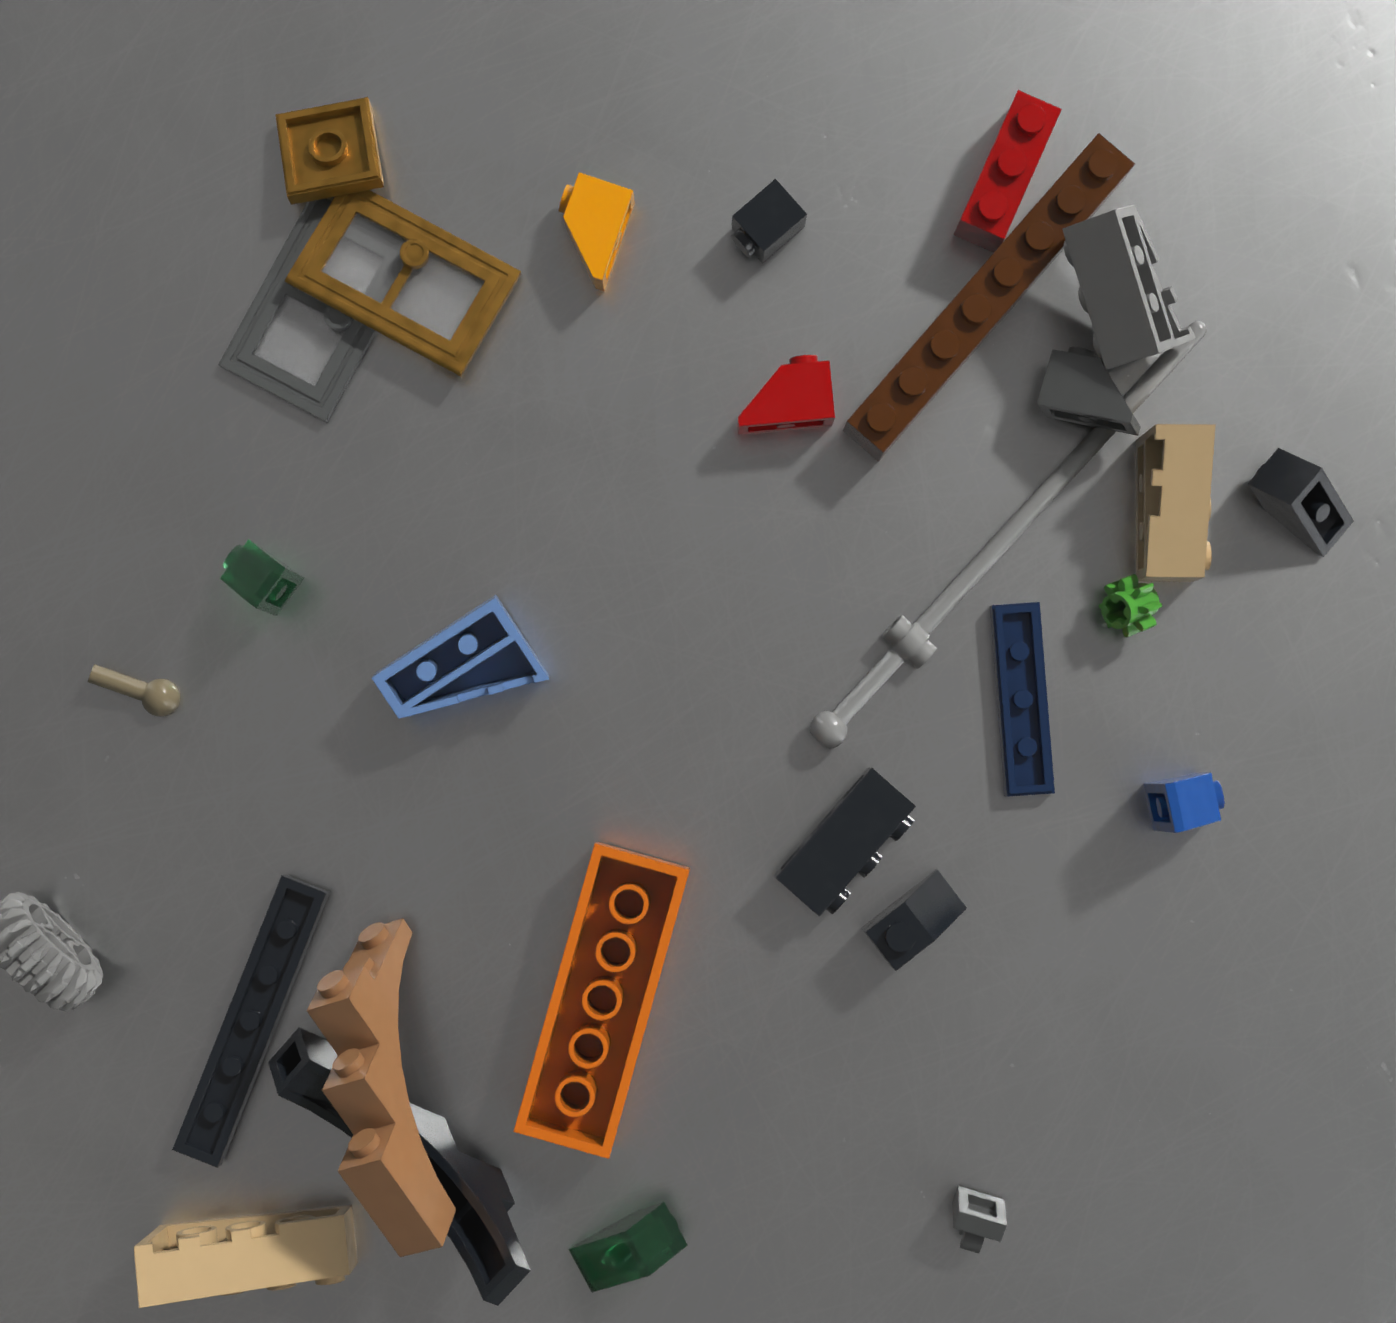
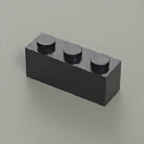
[774,768,916,917]

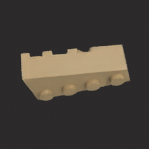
[134,1205,358,1308]

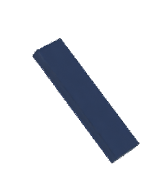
[990,602,1055,797]

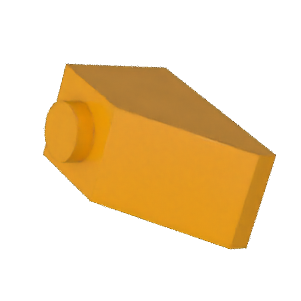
[559,172,635,291]

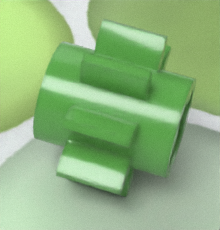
[1099,574,1162,638]

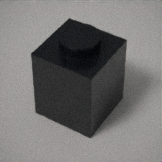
[731,178,807,264]

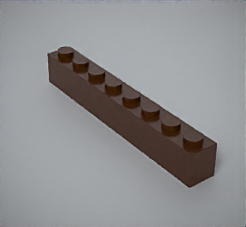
[843,133,1135,462]

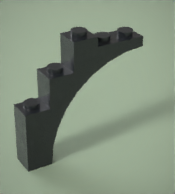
[268,1027,531,1306]

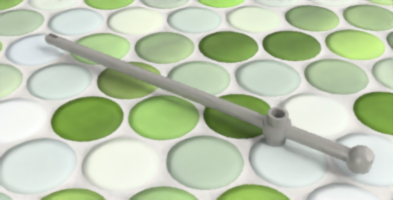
[810,321,1206,749]

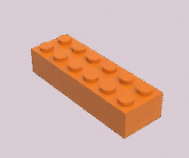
[513,842,690,1159]

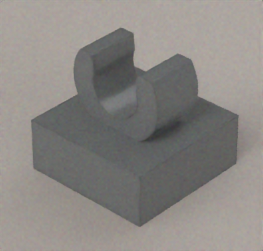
[952,1186,1007,1254]

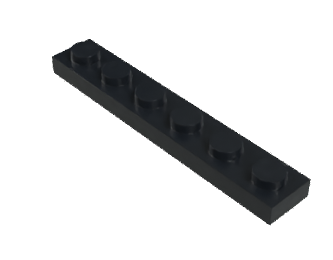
[172,875,330,1168]

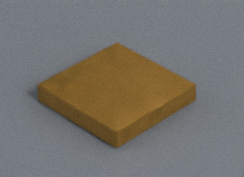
[275,97,384,205]

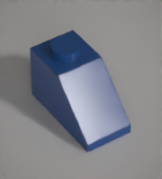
[1144,772,1225,833]

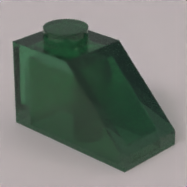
[220,539,304,616]
[569,1202,688,1293]

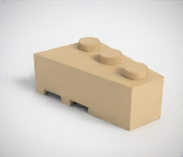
[1136,424,1216,582]

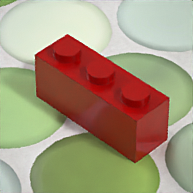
[953,90,1062,253]

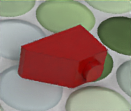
[737,355,835,434]

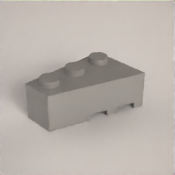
[1062,205,1196,370]

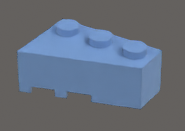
[372,595,549,719]

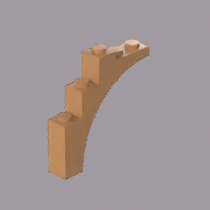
[307,918,456,1257]

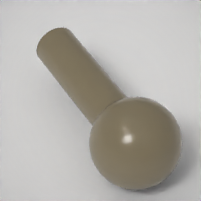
[88,664,180,717]

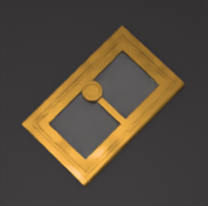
[285,190,521,377]

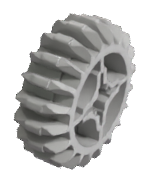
[0,892,104,1012]

